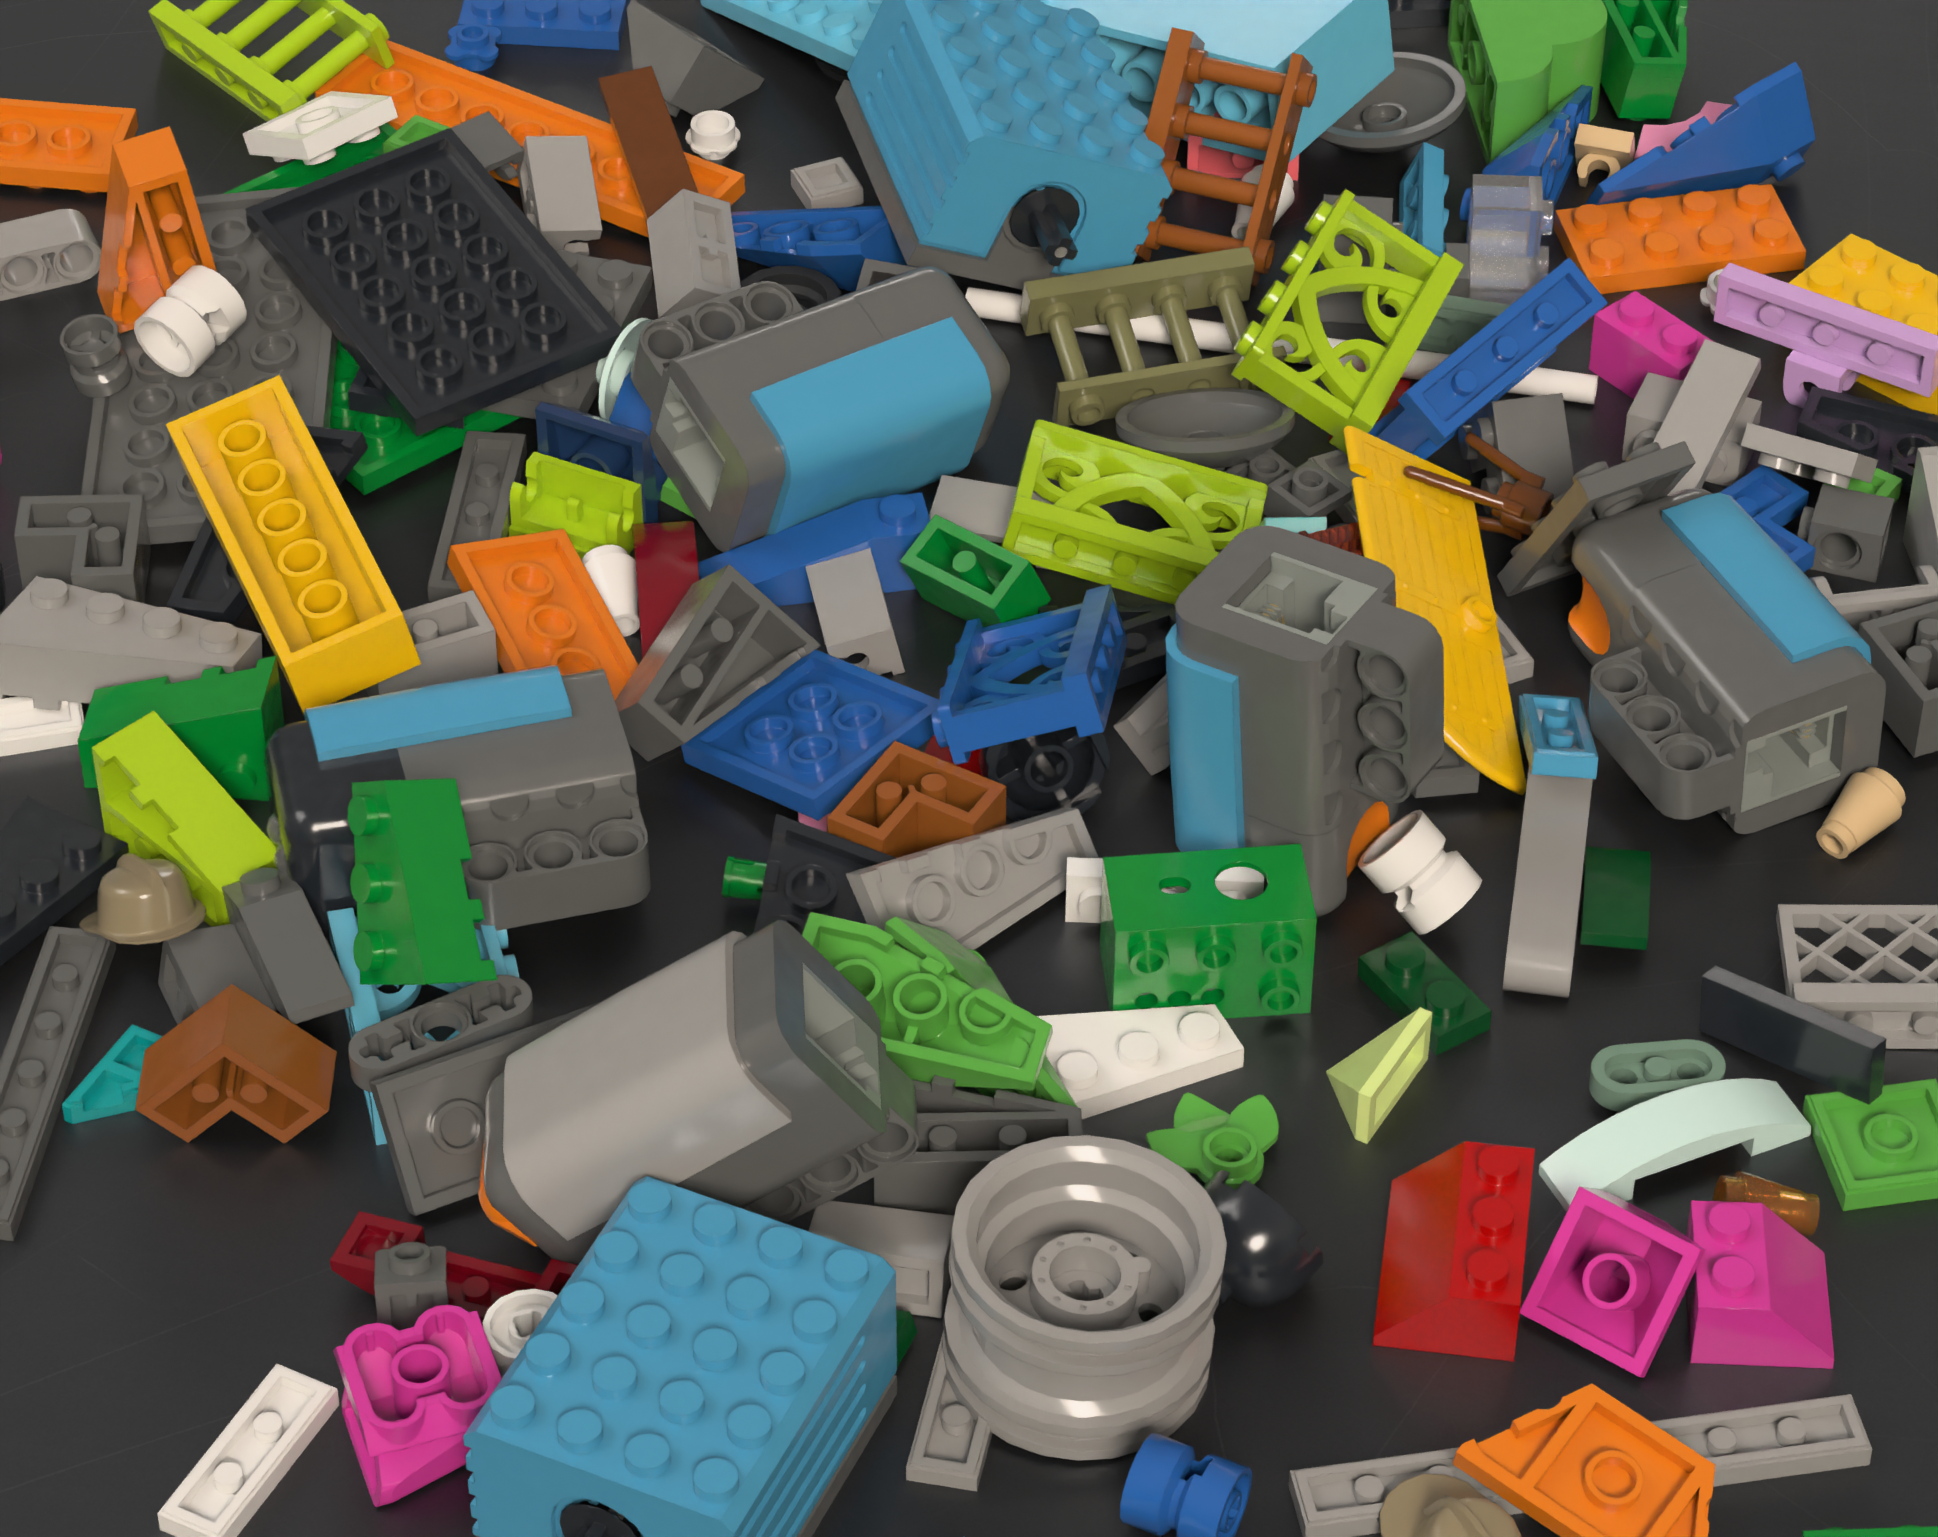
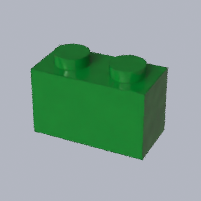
[900,514,1051,627]

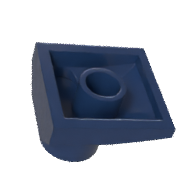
[535,402,667,524]

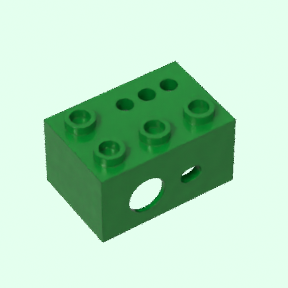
[1100,844,1317,1019]

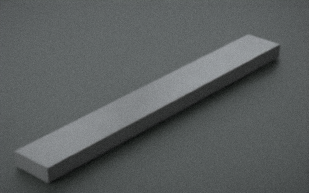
[1289,1394,1872,1537]

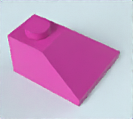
[1520,1186,1705,1378]

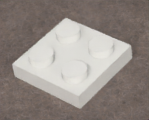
[243,91,398,165]

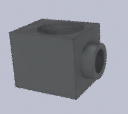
[1798,484,1895,583]

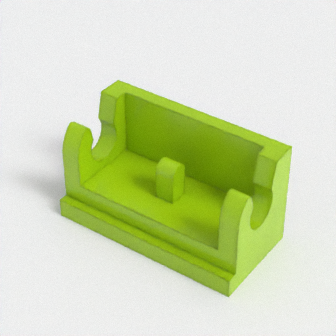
[509,451,643,560]

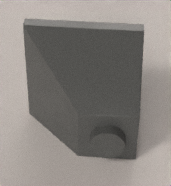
[627,0,765,117]

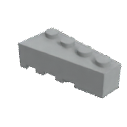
[0,576,262,711]

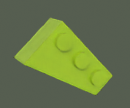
[92,711,283,927]

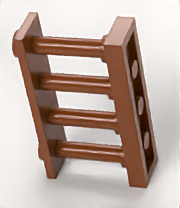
[1135,27,1317,287]

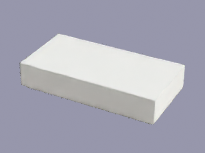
[0,696,84,757]

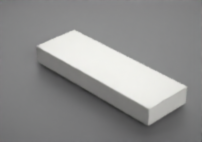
[157,1364,339,1537]

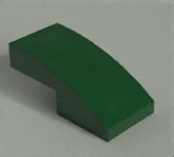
[1580,846,1651,950]

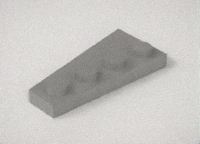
[846,808,1099,950]

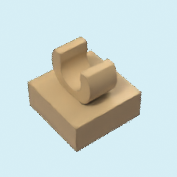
[1574,123,1635,187]

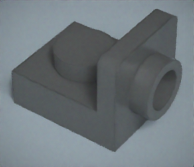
[374,1242,449,1331]

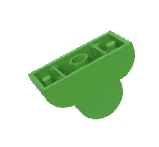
[1447,0,1607,165]

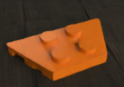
[1453,1383,1715,1537]

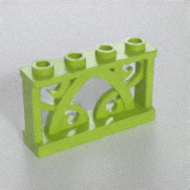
[1231,189,1464,454]
[1001,420,1268,605]

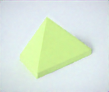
[1326,1007,1432,1144]

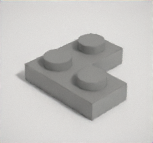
[1741,423,1878,489]

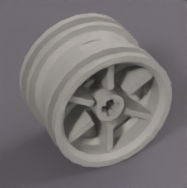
[942,1135,1227,1461]

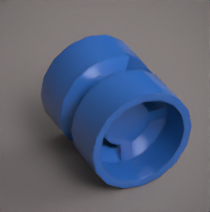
[1120,1433,1252,1537]

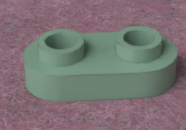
[1589,1039,1726,1112]

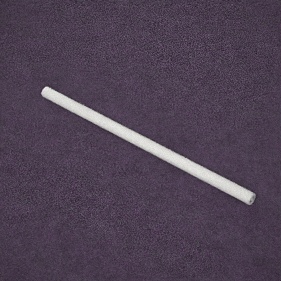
[965,287,1598,405]

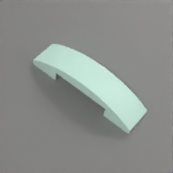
[1539,1078,1812,1212]

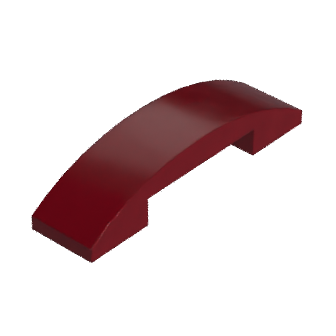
[633,521,699,659]
[330,1211,578,1326]

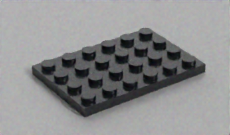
[245,128,625,437]

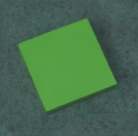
[1803,1078,1938,1211]

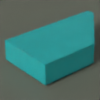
[62,1024,163,1124]

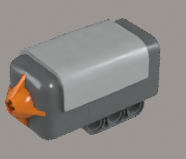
[478,920,919,1265]

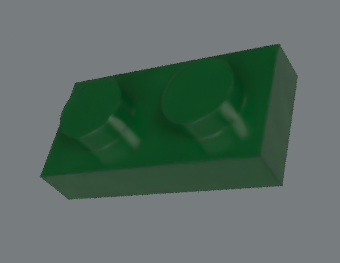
[1357,932,1492,1055]

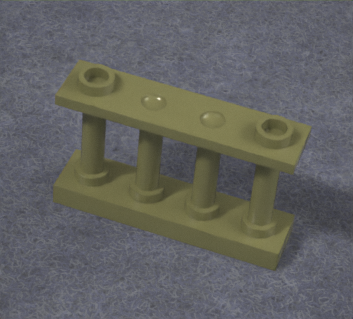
[1020,246,1287,426]

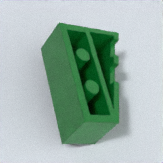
[1601,0,1688,121]
[77,656,285,801]
[348,778,497,985]

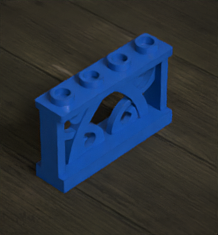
[1368,257,1608,460]
[931,584,1128,765]

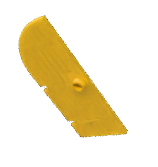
[1343,426,1527,795]

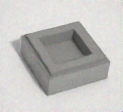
[790,157,864,209]

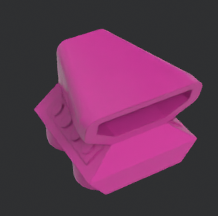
[333,1305,502,1507]

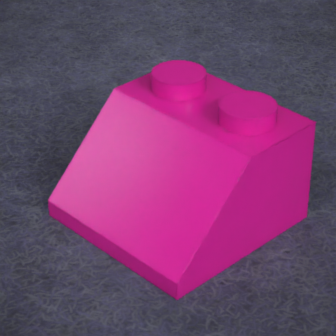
[1589,291,1714,399]
[1685,1200,1834,1369]

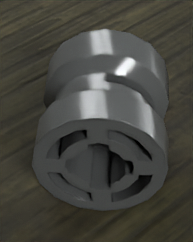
[60,314,132,398]

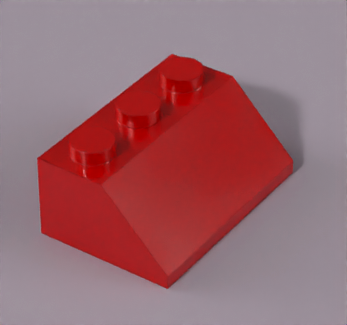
[1372,1141,1535,1362]

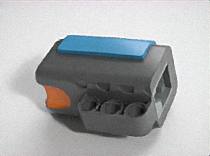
[630,266,1010,552]
[1568,488,1886,834]
[1165,526,1444,917]

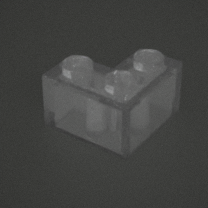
[1467,174,1553,305]

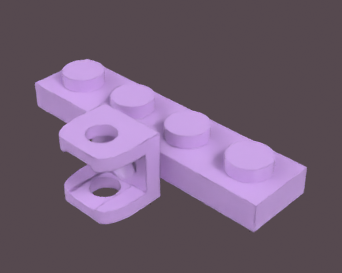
[1714,263,1938,408]

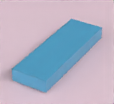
[1517,694,1599,779]

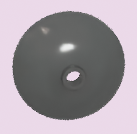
[1319,52,1467,153]
[1115,388,1295,472]

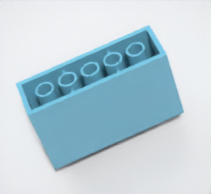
[1040,0,1395,162]

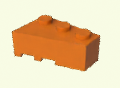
[97,126,217,334]

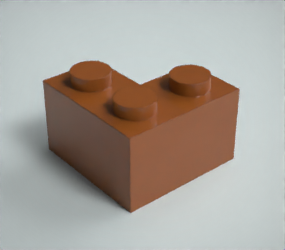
[827,741,1006,858]
[135,984,337,1144]

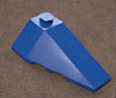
[1585,62,1816,205]
[1460,85,1593,259]
[731,206,920,291]
[698,492,930,607]

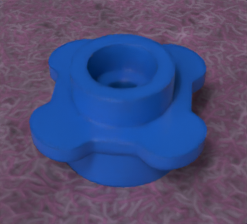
[445,23,502,72]

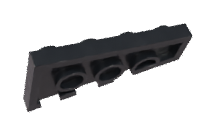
[754,814,896,935]

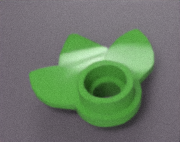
[1146,1092,1279,1190]

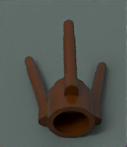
[1404,432,1554,541]

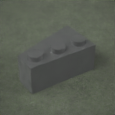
[615,564,821,761]
[874,1075,1083,1216]

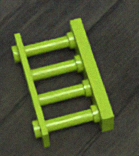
[148,0,395,122]

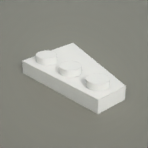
[1037,1004,1244,1119]

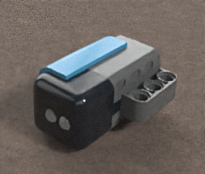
[264,665,651,938]

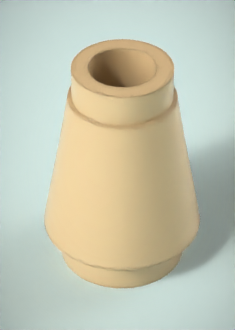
[1816,767,1906,859]

